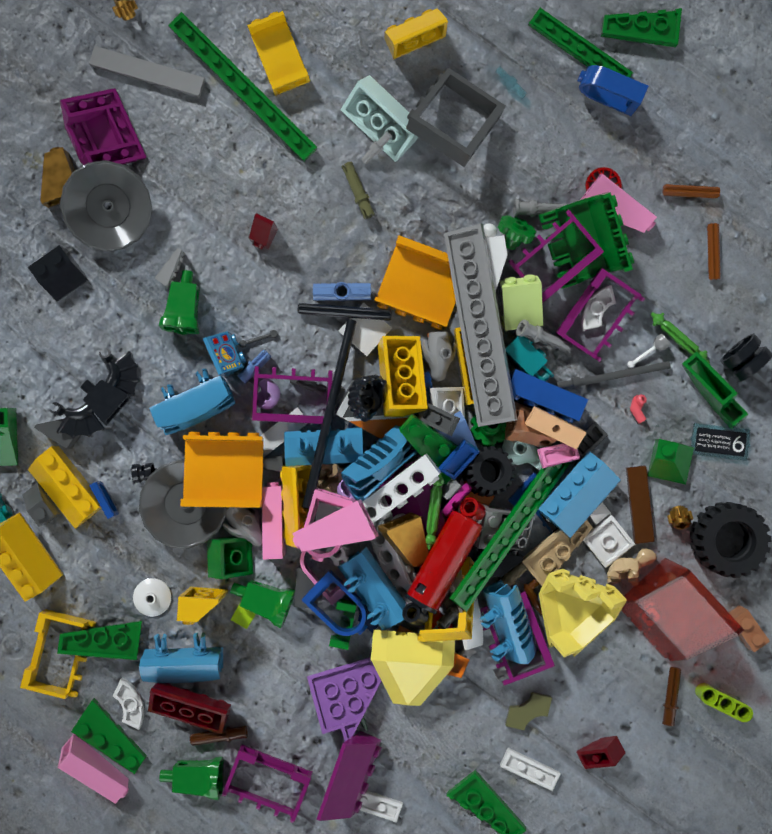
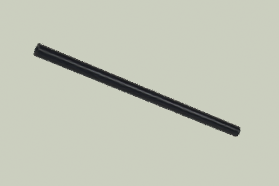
[302,319,357,509]

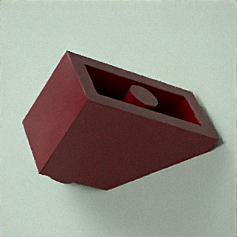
[249,213,278,250]
[576,736,626,769]

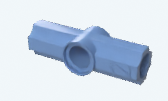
[313,282,371,302]

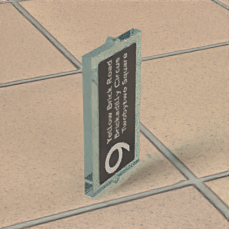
[690,423,751,461]

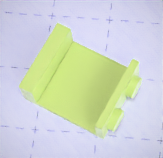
[499,275,543,331]

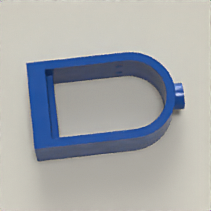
[577,65,649,116]
[302,569,368,636]

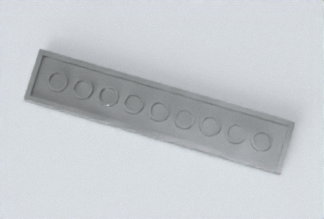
[444,224,518,427]

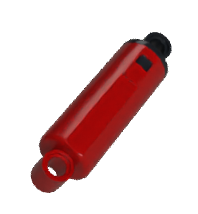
[402,497,486,626]

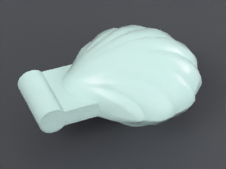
[502,439,542,470]

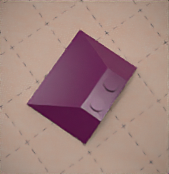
[60,88,146,165]

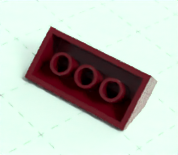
[148,683,231,734]

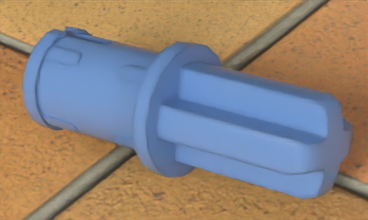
[237,350,271,384]

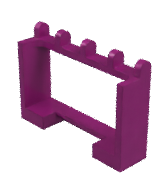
[508,210,604,303]
[556,268,645,362]
[252,366,333,424]
[480,591,555,685]
[222,745,312,823]

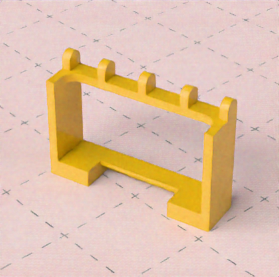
[418,557,474,642]
[20,609,96,699]

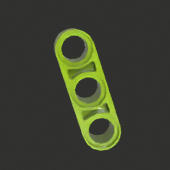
[695,683,753,722]

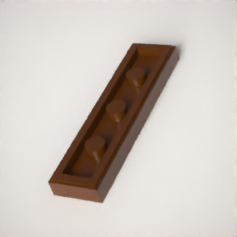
[626,465,655,544]

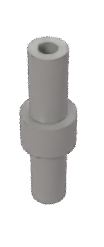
[361,131,392,164]

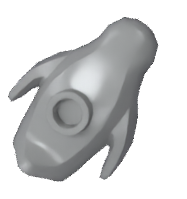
[421,332,456,382]
[222,507,262,547]

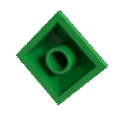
[647,439,694,485]

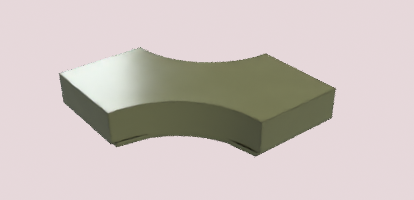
[505,692,552,730]

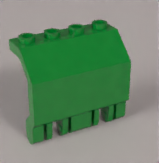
[539,192,634,289]

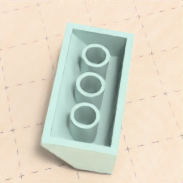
[341,75,418,162]

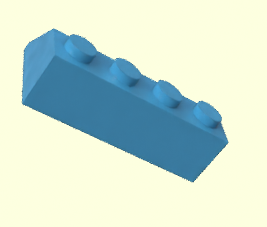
[539,451,621,538]

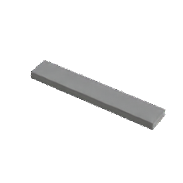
[89,46,205,98]

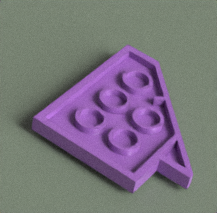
[307,657,382,741]

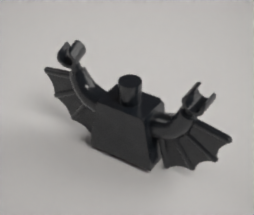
[50,348,140,439]

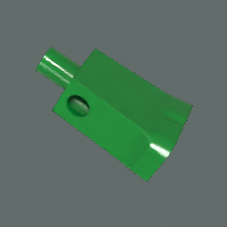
[158,270,200,335]
[230,580,295,629]
[159,757,224,800]

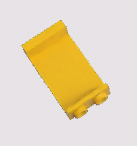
[247,11,310,96]

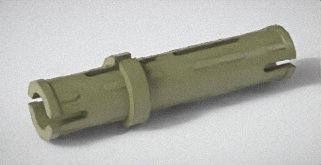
[341,162,375,219]

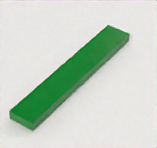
[528,8,633,78]

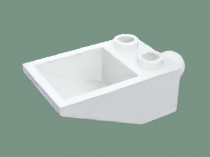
[484,223,507,292]

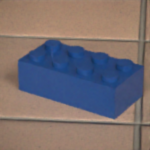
[510,369,588,423]

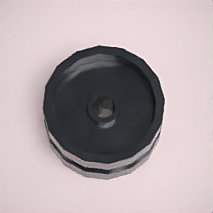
[720,333,772,382]

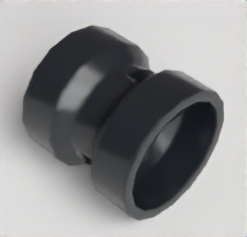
[131,463,155,483]

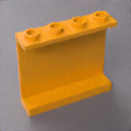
[374,235,456,330]
[180,432,264,508]

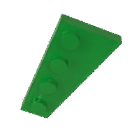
[601,8,682,47]
[399,414,458,484]
[57,621,142,660]
[71,698,147,774]
[446,770,526,834]

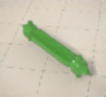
[650,312,710,363]
[425,473,444,550]

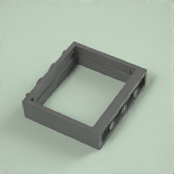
[406,68,506,167]

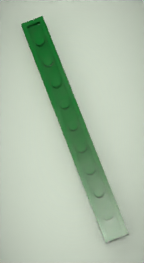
[168,12,317,162]
[449,443,571,612]

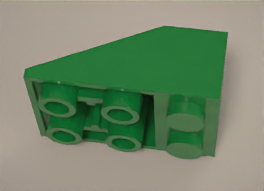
[0,408,18,466]

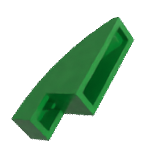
[682,352,748,430]

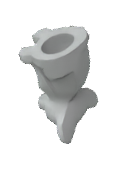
[326,542,360,566]

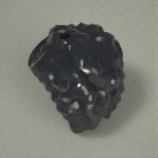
[348,374,387,422]

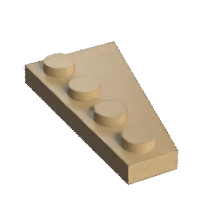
[522,520,593,586]

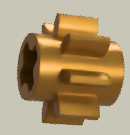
[112,0,138,21]
[667,506,693,530]

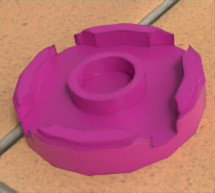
[442,483,472,517]

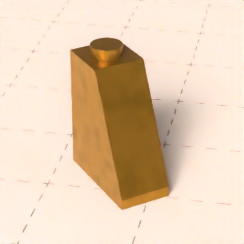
[40,147,75,208]
[378,512,429,567]

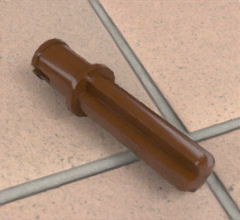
[662,667,681,726]
[190,725,248,746]

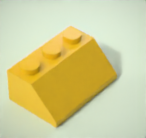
[384,8,448,59]
[177,587,228,625]

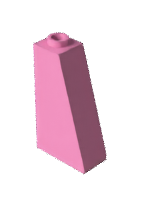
[580,174,657,233]
[262,482,286,560]
[292,499,379,552]
[58,734,129,804]

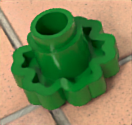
[498,215,536,250]
[470,413,506,447]

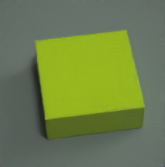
[231,604,256,629]

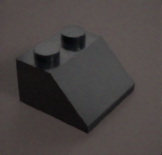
[28,245,88,302]

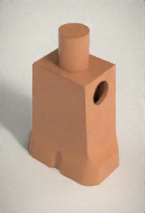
[505,401,562,448]

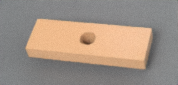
[525,406,586,450]

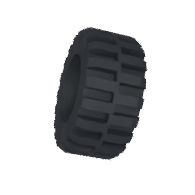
[690,502,772,578]

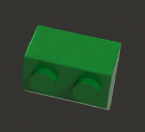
[207,536,253,579]

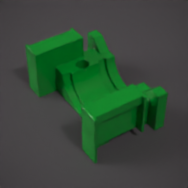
[329,598,357,650]

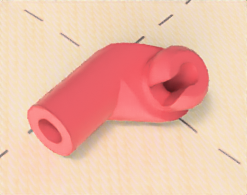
[630,394,647,424]

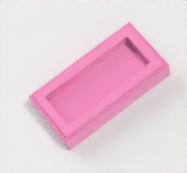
[537,443,580,469]

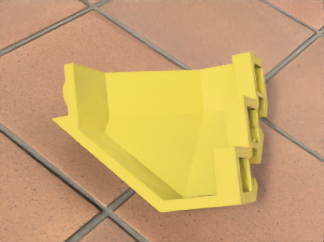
[539,569,627,657]
[371,630,455,706]

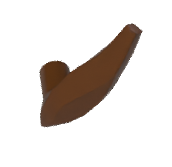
[524,579,542,615]

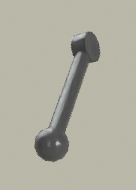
[239,330,278,348]

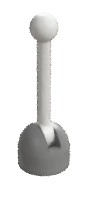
[627,333,671,368]

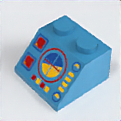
[203,331,247,377]

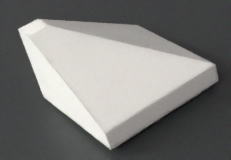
[590,502,611,526]

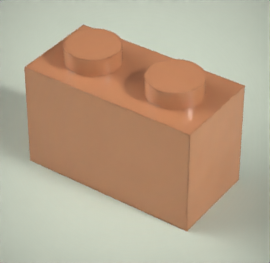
[724,605,770,652]

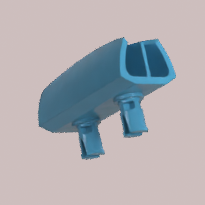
[149,369,236,435]
[341,425,417,501]
[284,428,363,466]
[338,547,407,630]
[480,581,537,664]
[139,632,223,683]

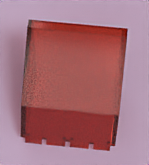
[621,558,744,661]

